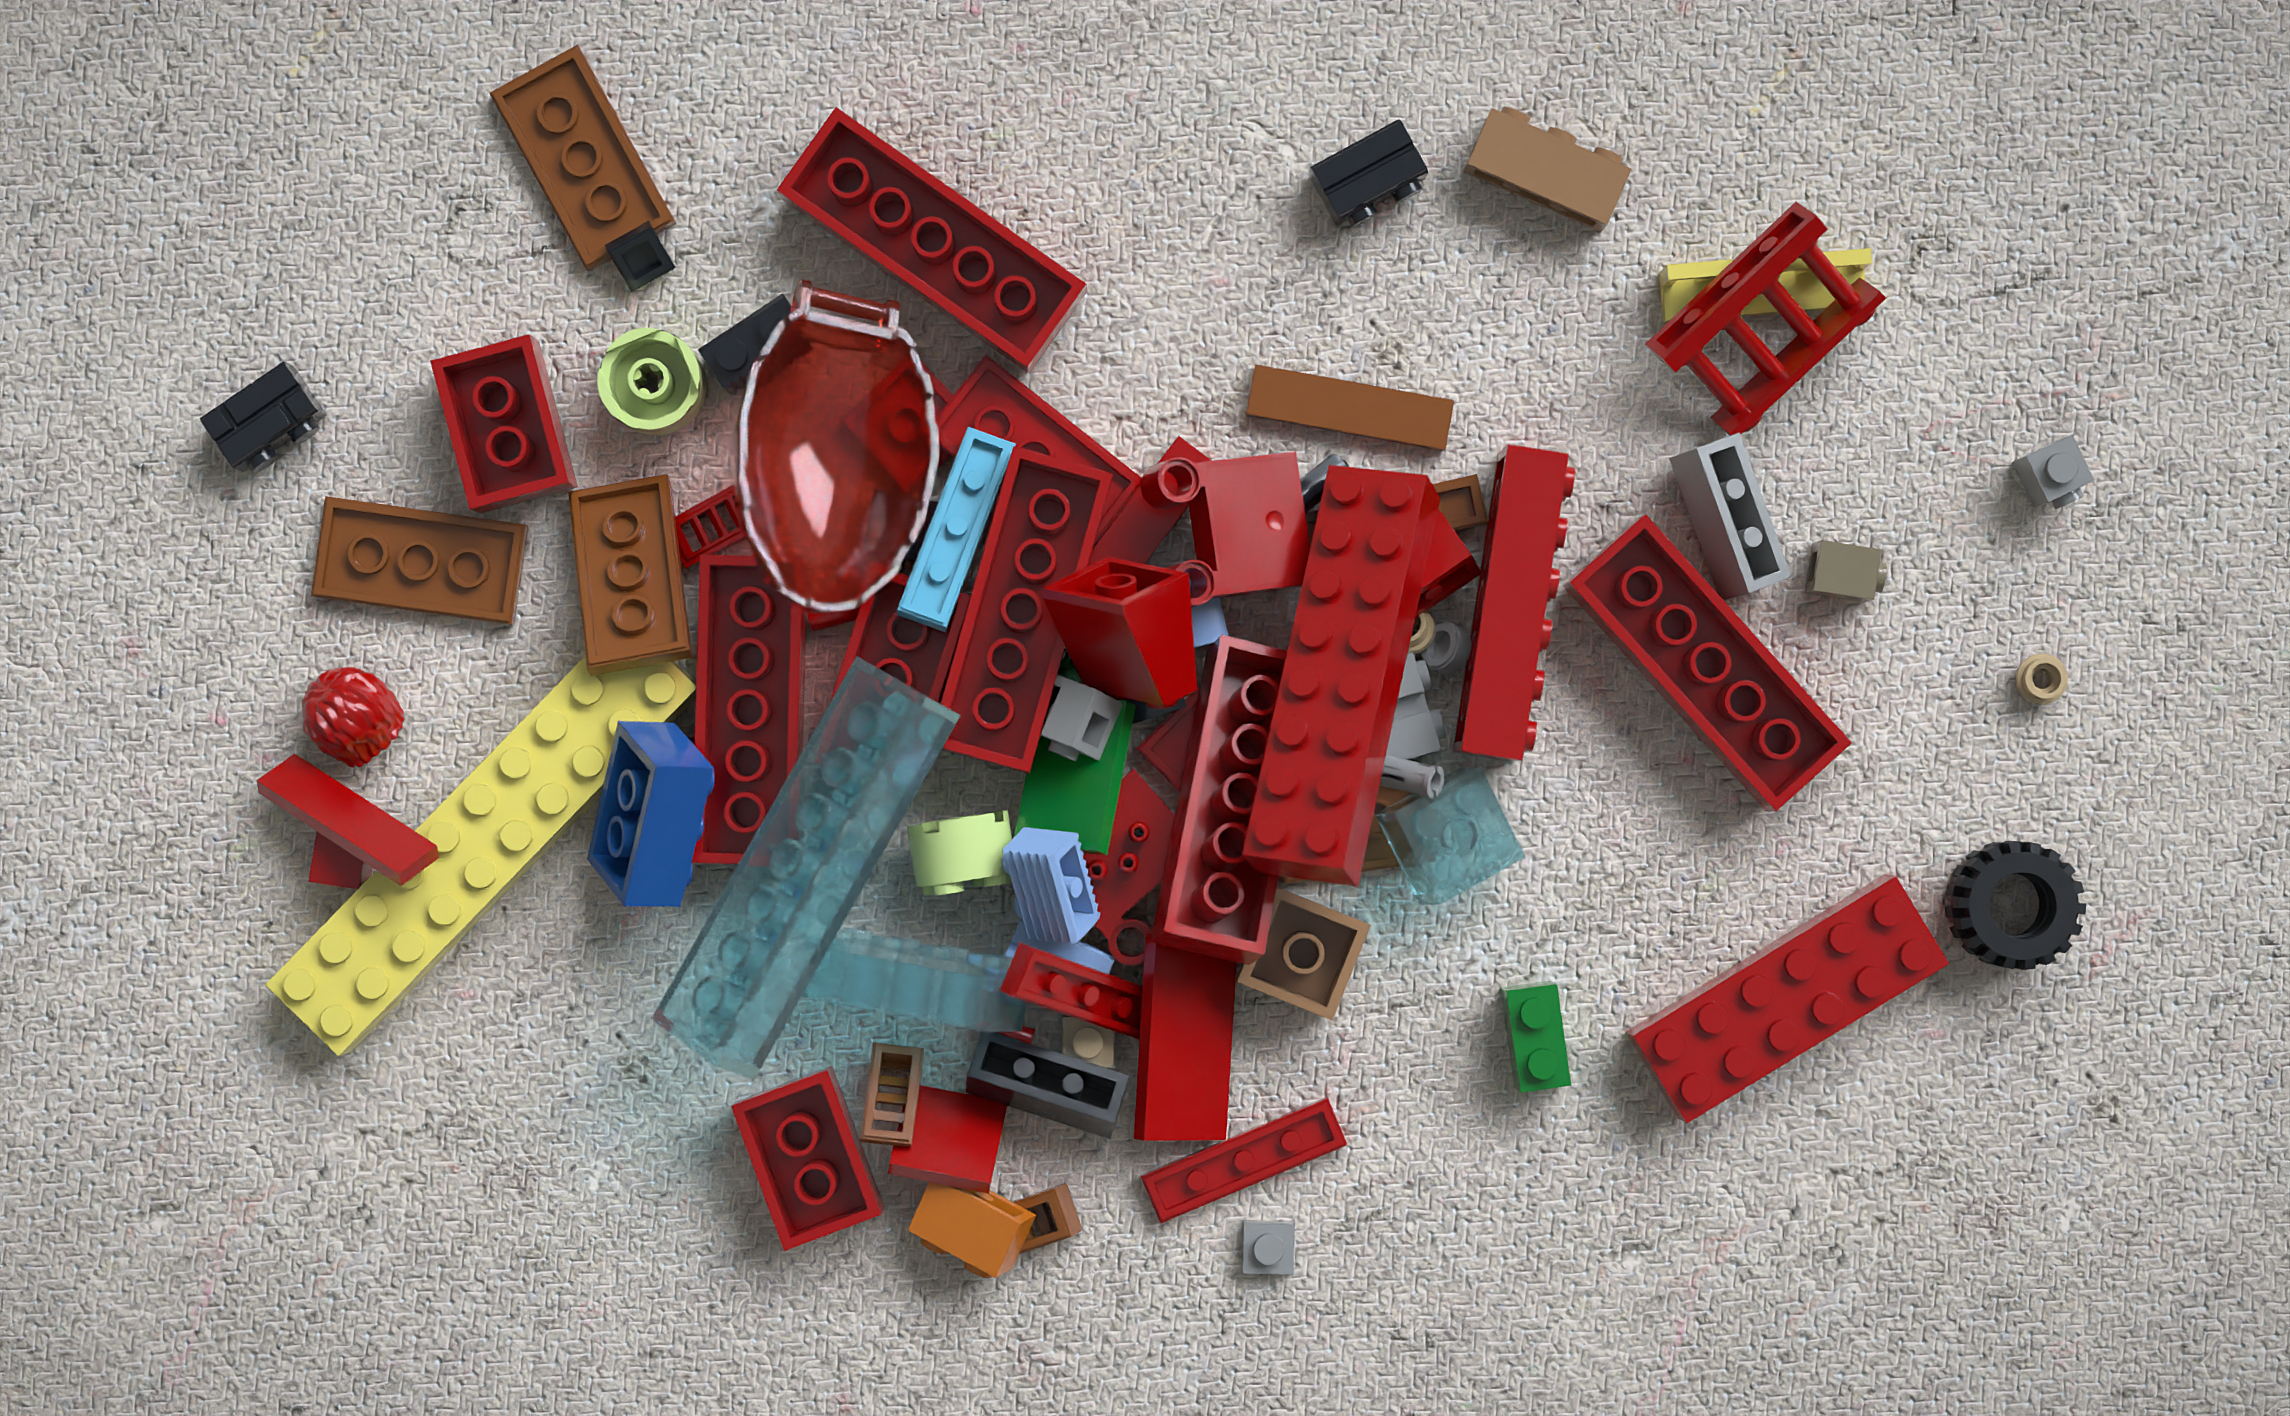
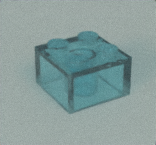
[1375,766,1525,905]

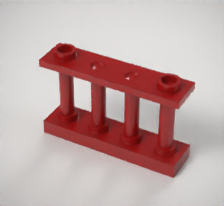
[1645,202,1886,436]

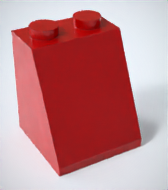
[1042,557,1197,709]

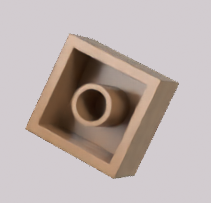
[1235,887,1371,1021]

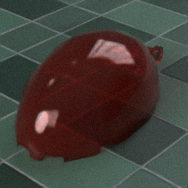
[732,278,939,614]

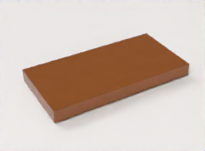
[489,45,677,272]
[568,474,692,676]
[311,496,529,625]

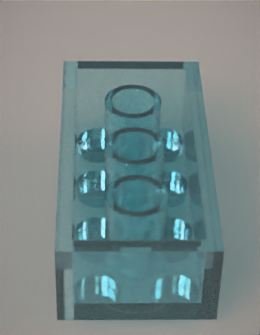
[795,926,1026,1032]

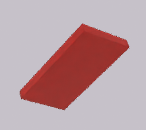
[923,355,1142,545]
[1134,933,1237,1141]

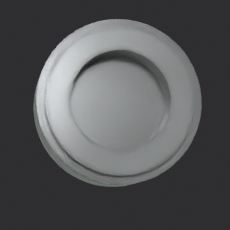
[1421,622,1471,675]

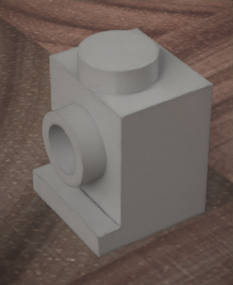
[1040,675,1123,762]

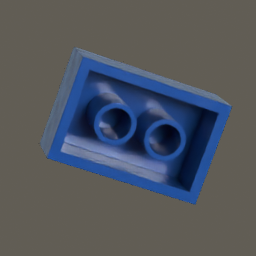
[587,721,715,907]

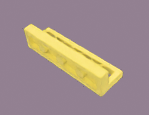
[1659,248,1872,323]

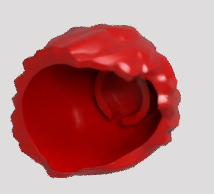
[302,667,405,768]

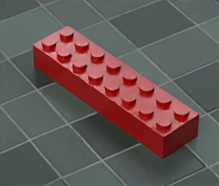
[1242,465,1441,887]

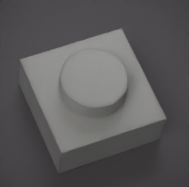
[1242,1220,1295,1275]

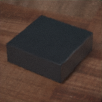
[605,221,676,292]

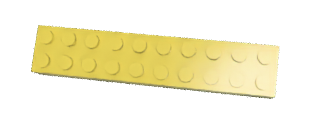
[265,655,696,1056]

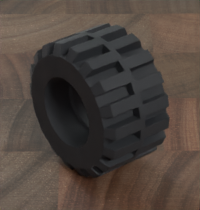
[1944,841,2086,970]

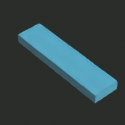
[897,427,1016,632]

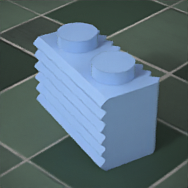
[1002,827,1100,945]

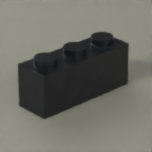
[966,1029,1129,1139]

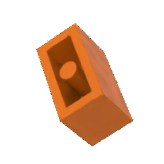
[908,1182,1036,1278]

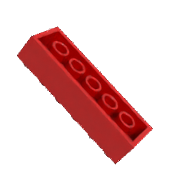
[777,107,1087,374]
[1452,444,1575,761]
[929,446,1113,774]
[1563,514,1852,812]
[691,554,808,865]
[1150,634,1287,965]
[1626,875,1950,1124]

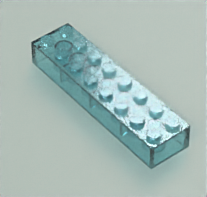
[651,656,961,1080]

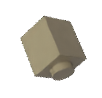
[1804,540,1887,603]

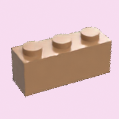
[1463,107,1632,232]

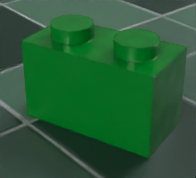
[1500,981,1572,1093]

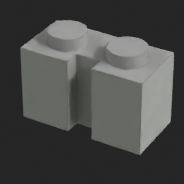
[1386,652,1446,760]

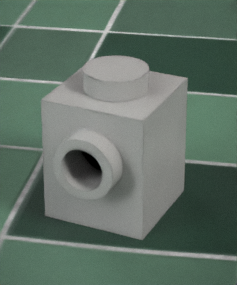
[2012,434,2095,509]

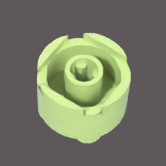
[597,327,707,436]
[906,810,1012,896]

